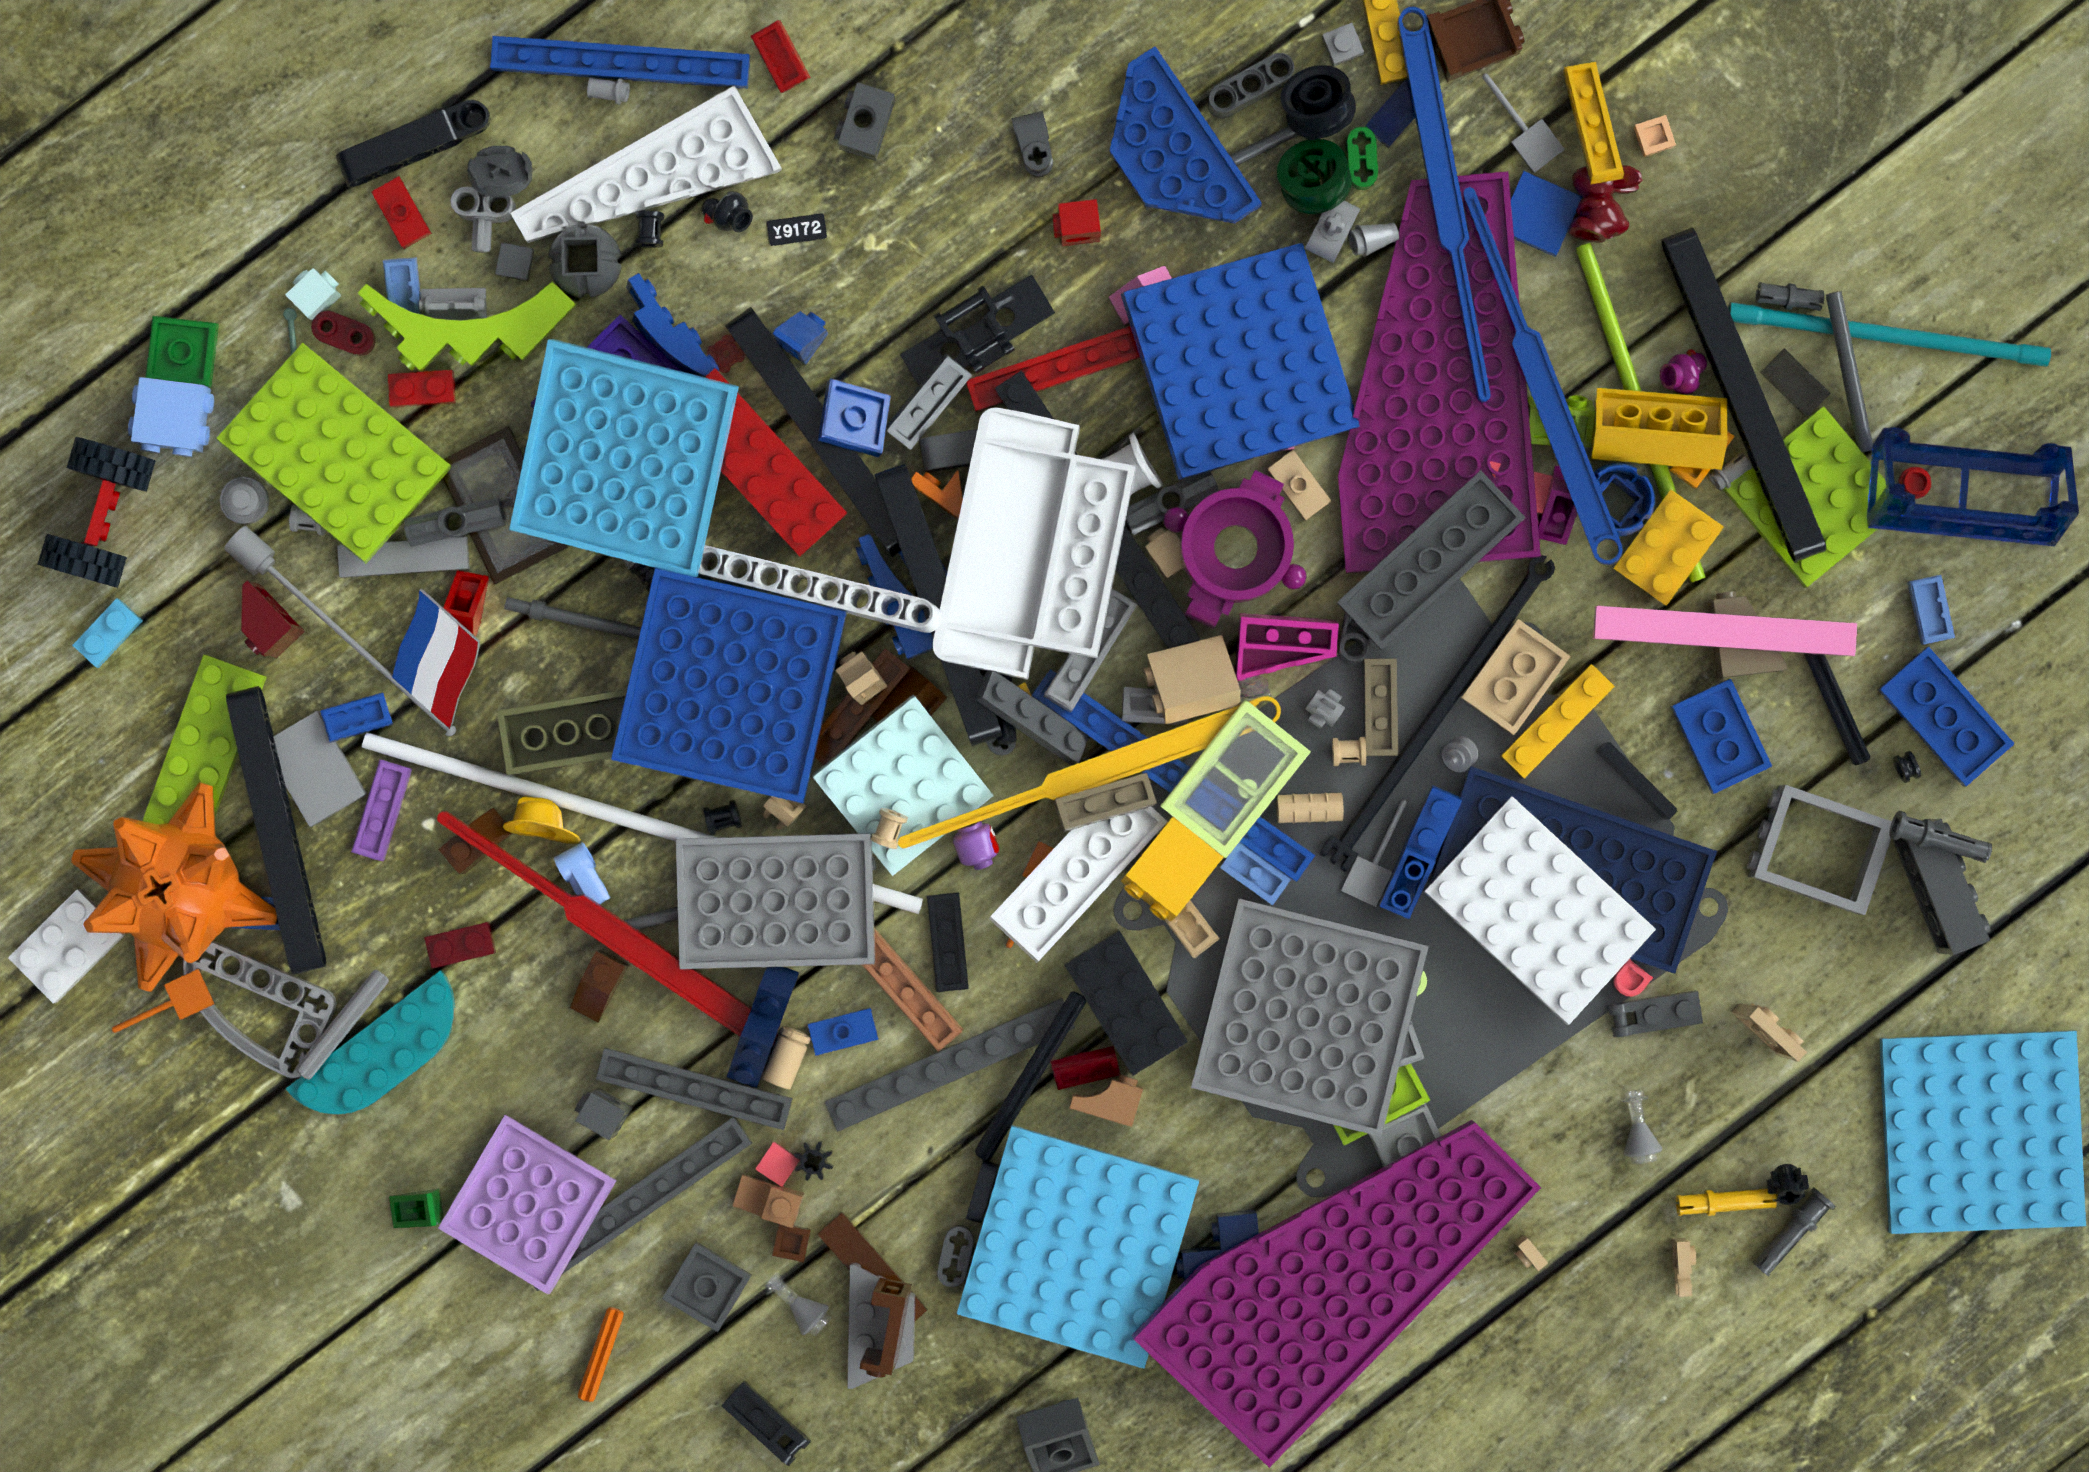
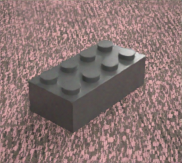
[1892,818,1991,955]

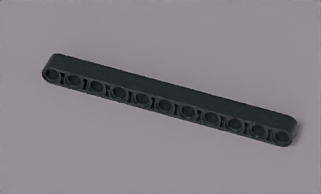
[1661,227,1826,563]

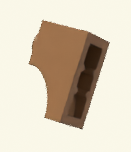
[1069,1075,1143,1127]
[733,1174,805,1228]

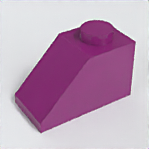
[1538,465,1577,545]

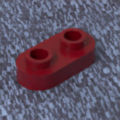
[311,311,376,356]

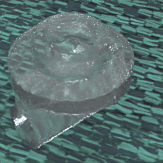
[1238,675,1271,704]

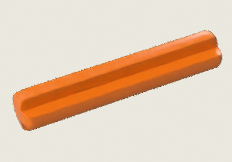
[578,1307,624,1402]

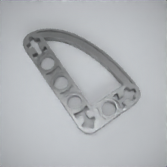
[183,941,337,1078]

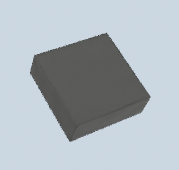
[495,242,534,282]

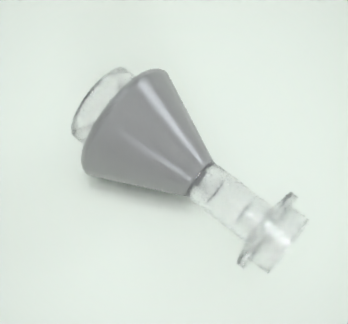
[1622,1090,1662,1164]
[764,1272,831,1337]

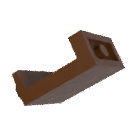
[1427,0,1525,82]
[859,1278,912,1378]

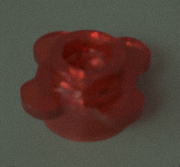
[707,334,745,373]

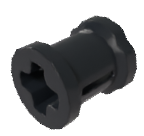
[634,211,664,248]
[703,800,742,836]

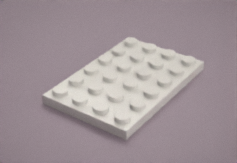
[1423,796,1656,1025]

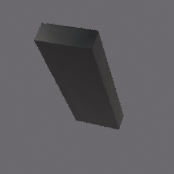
[1596,742,1678,820]
[927,892,969,992]

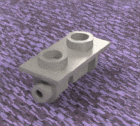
[419,288,487,321]

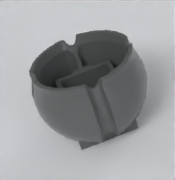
[548,224,622,298]

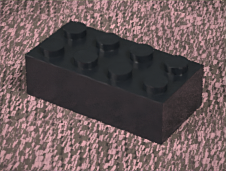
[1064,930,1188,1076]

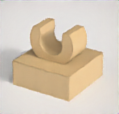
[763,796,807,830]

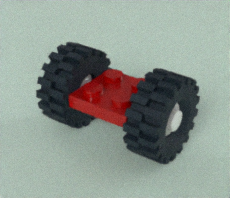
[37,437,156,588]

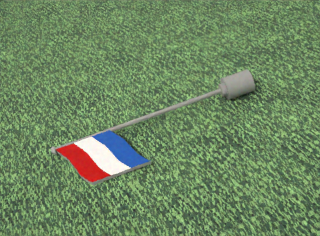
[224,526,480,736]

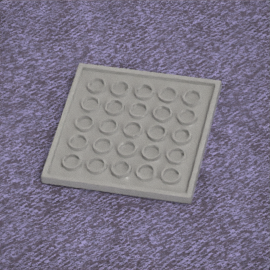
[1191,899,1429,1137]

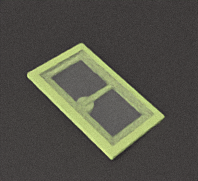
[1160,699,1311,858]

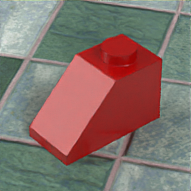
[443,570,489,637]

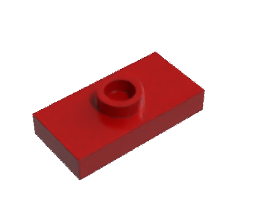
[751,20,811,93]
[371,176,432,249]

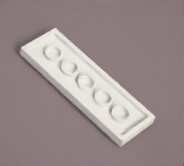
[989,779,1168,963]

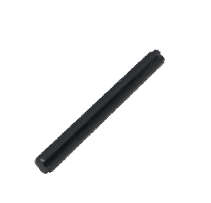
[975,991,1086,1161]

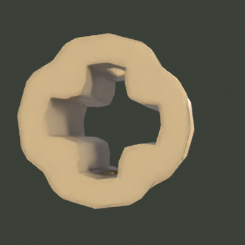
[1332,737,1366,766]
[871,808,908,849]

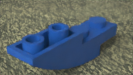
[626,273,719,377]
[1380,785,1462,919]

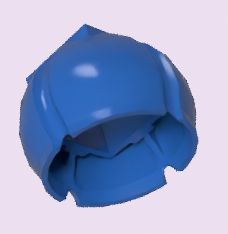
[1594,463,1655,537]

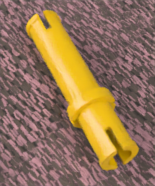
[1676,1189,1777,1216]

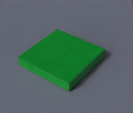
[145,316,219,388]

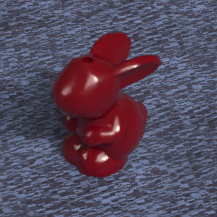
[1568,165,1643,243]

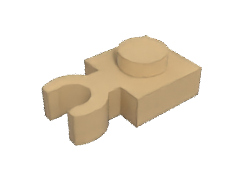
[1671,1238,1696,1297]

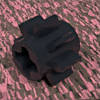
[794,1141,834,1181]
[1767,1164,1809,1205]

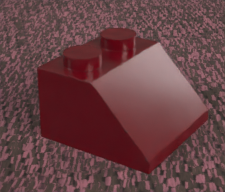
[241,580,305,658]

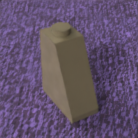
[1708,591,1787,679]

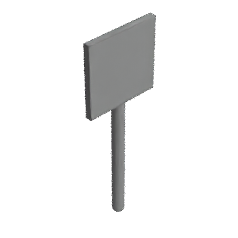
[1482,73,1565,173]
[1341,799,1407,907]

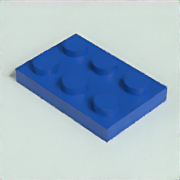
[1670,679,1772,794]

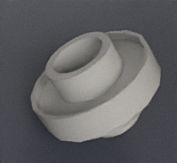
[220,476,269,525]

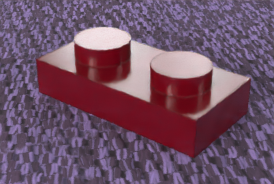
[424,922,496,969]

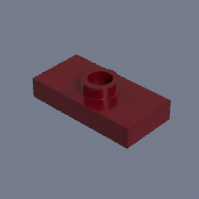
[1051,1046,1121,1090]

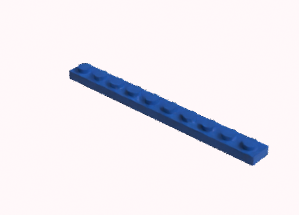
[1032,669,1315,882]

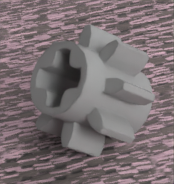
[1305,688,1345,729]

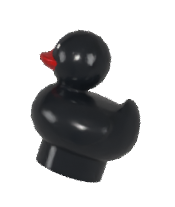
[701,191,753,233]

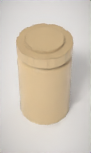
[761,1026,811,1089]

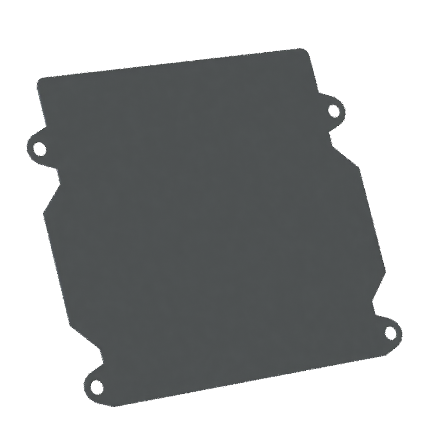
[1113,580,1728,1198]

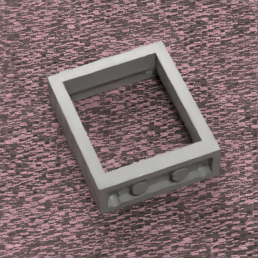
[1747,785,1892,915]

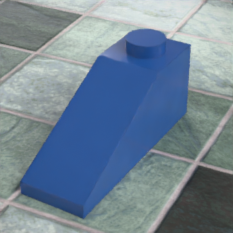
[773,311,828,365]

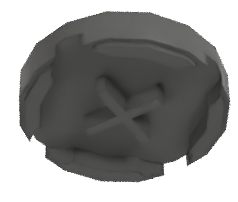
[467,146,532,197]

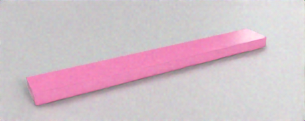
[1593,606,1857,656]

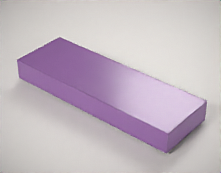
[351,759,412,861]

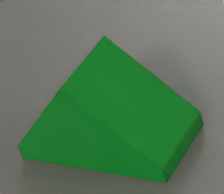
[389,1188,444,1228]

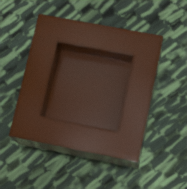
[772,1224,811,1262]

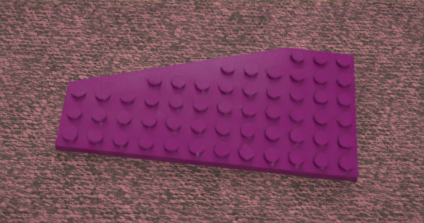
[1338,171,1541,574]
[1131,1120,1541,1468]

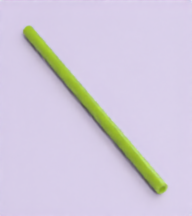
[1575,243,1706,583]

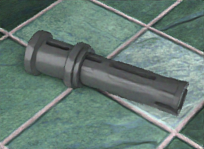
[1889,811,1992,863]
[1752,1187,1836,1277]

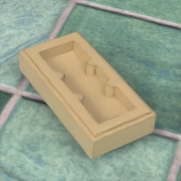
[1267,450,1331,521]
[1165,900,1220,959]

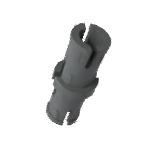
[1755,282,1824,311]

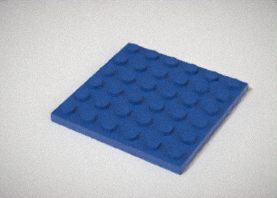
[1121,243,1360,480]
[611,568,847,803]

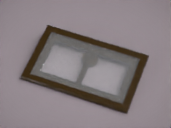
[443,426,568,585]

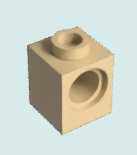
[1144,528,1184,580]

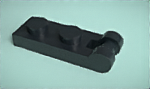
[722,1380,811,1466]

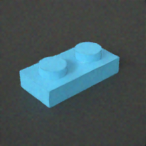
[72,598,143,668]

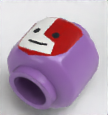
[953,821,1000,870]

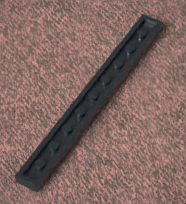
[994,370,1201,649]

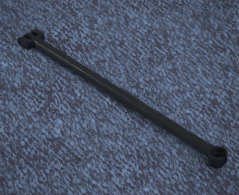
[1319,555,1555,872]

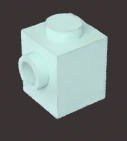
[285,268,342,321]

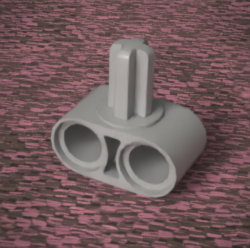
[450,187,516,253]
[1305,201,1361,263]

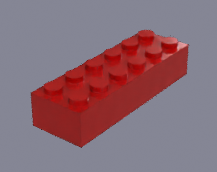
[704,368,847,557]

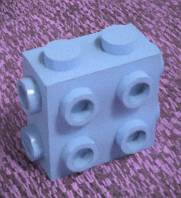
[128,377,214,457]

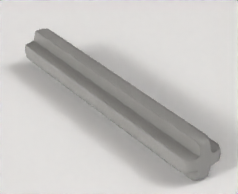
[295,970,389,1080]

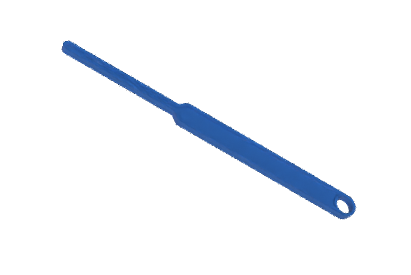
[1397,7,1491,403]
[1463,187,1623,565]

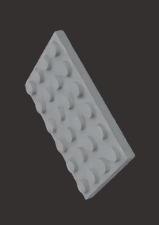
[676,833,875,969]

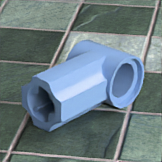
[554,842,611,904]

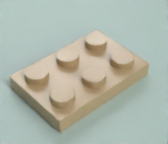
[1461,619,1571,736]
[1731,1003,1807,1062]

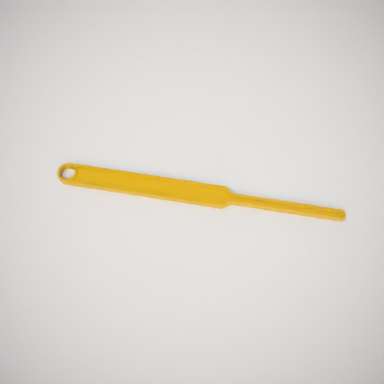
[898,696,1281,849]

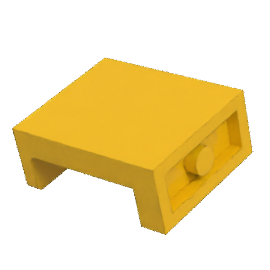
[1121,817,1223,921]

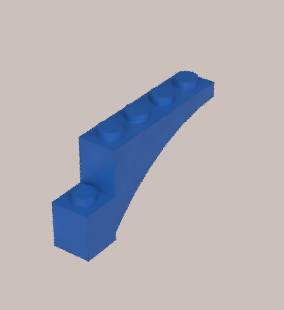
[855,533,933,660]

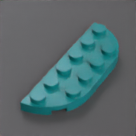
[286,970,455,1114]

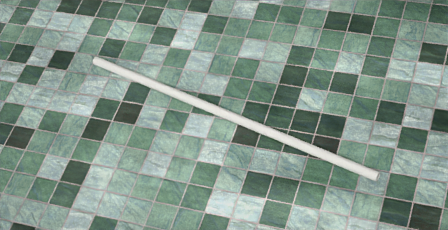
[362,732,923,914]

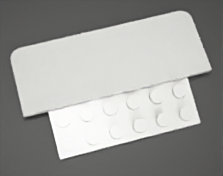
[933,408,1136,680]

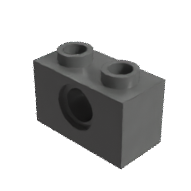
[834,82,895,161]
[574,1088,633,1140]

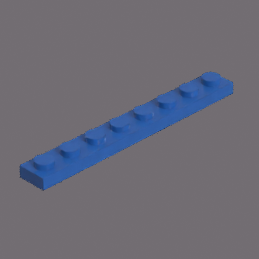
[490,36,750,89]

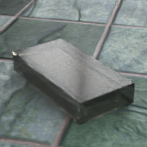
[1760,348,1831,417]

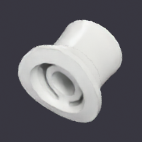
[1102,433,1164,495]

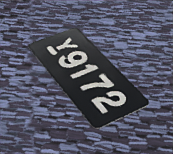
[767,213,827,246]

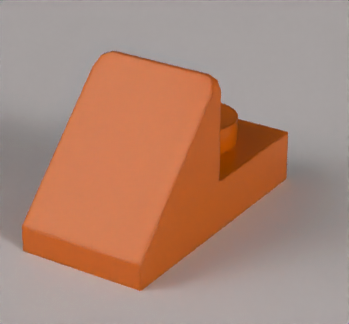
[911,470,963,520]

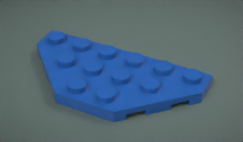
[1110,46,1262,224]

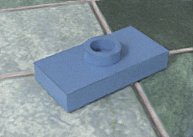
[383,257,422,315]
[1907,575,1955,645]

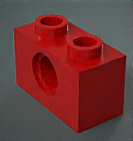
[1052,199,1101,246]

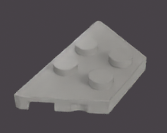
[847,1263,915,1389]

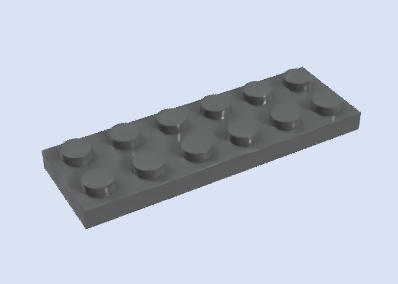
[1337,470,1525,651]

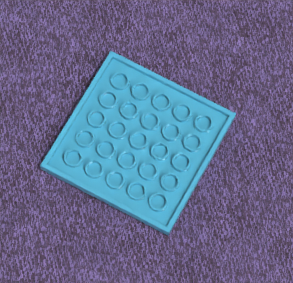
[509,339,739,577]
[1879,1030,2086,1234]
[957,1125,1199,1369]

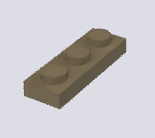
[1363,658,1398,756]
[1053,773,1157,832]

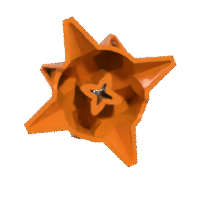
[71,782,278,992]

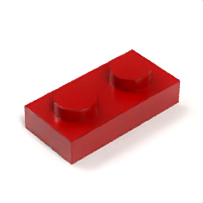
[388,370,456,408]

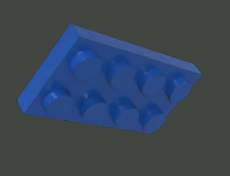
[1877,647,2014,787]

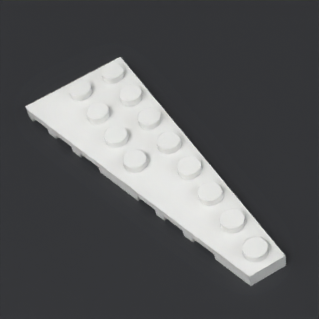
[510,86,782,243]

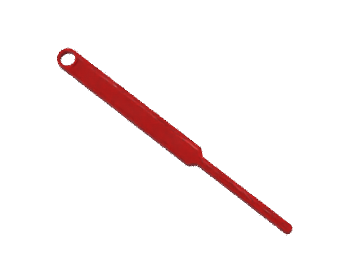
[437,811,778,1045]

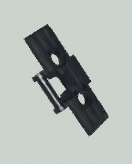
[900,275,1055,385]

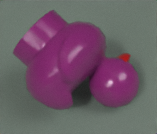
[1660,349,1707,395]

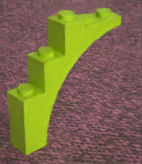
[358,282,577,372]

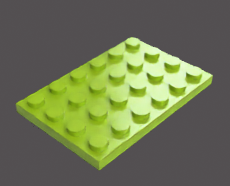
[216,343,451,564]

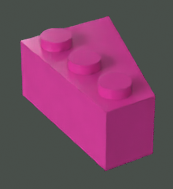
[1235,613,1339,681]

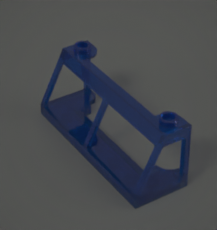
[1867,427,2079,546]

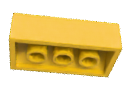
[1591,388,1728,470]

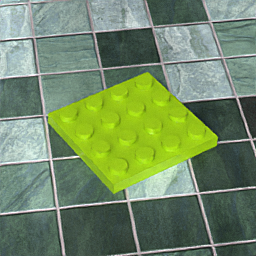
[1723,406,1906,588]

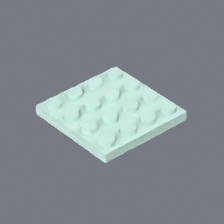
[812,694,994,876]

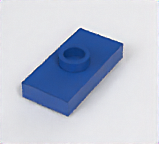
[320,692,393,743]
[808,1008,879,1056]

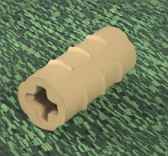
[1276,792,1344,824]

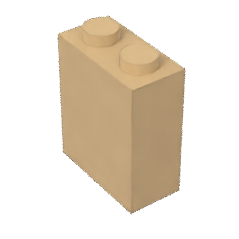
[1143,635,1241,724]

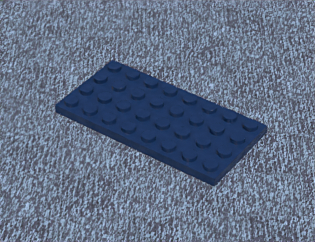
[1429,766,1717,974]

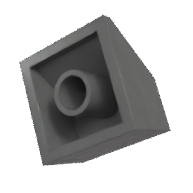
[1016,1397,1100,1472]

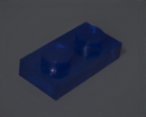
[1365,78,1415,149]

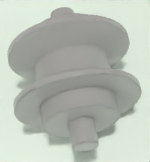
[1442,736,1478,772]

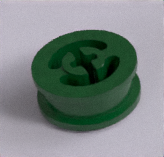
[1277,139,1352,214]

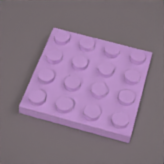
[438,1115,617,1294]

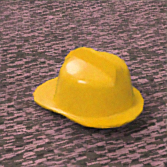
[503,797,581,844]

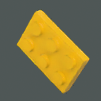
[1613,490,1724,606]

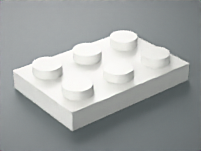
[8,889,126,1004]

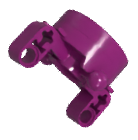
[1163,470,1307,629]

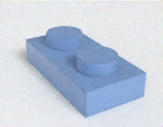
[1219,842,1291,905]

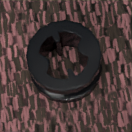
[1893,751,1921,783]

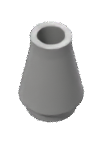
[1348,222,1399,257]

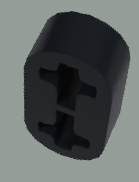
[966,1160,999,1224]

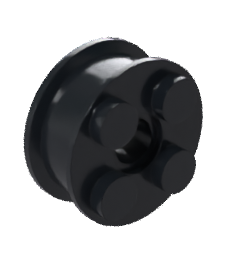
[1280,65,1356,140]

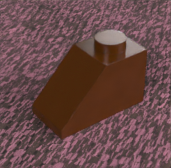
[438,808,513,874]
[570,950,629,1023]

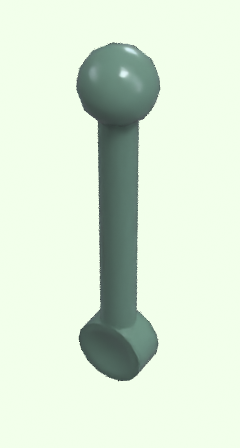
[283,308,297,355]

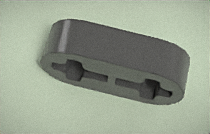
[937,1225,974,1287]

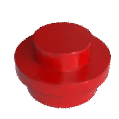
[1898,467,1931,499]

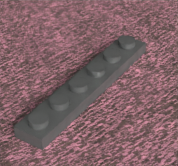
[596,1048,793,1130]

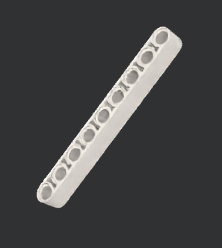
[698,545,942,633]

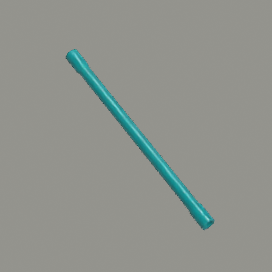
[1728,302,2051,367]

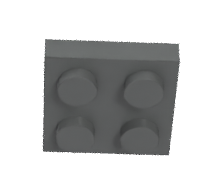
[662,1241,752,1332]

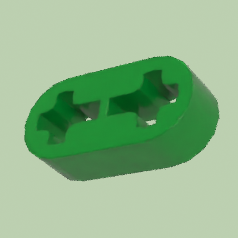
[1346,127,1378,190]

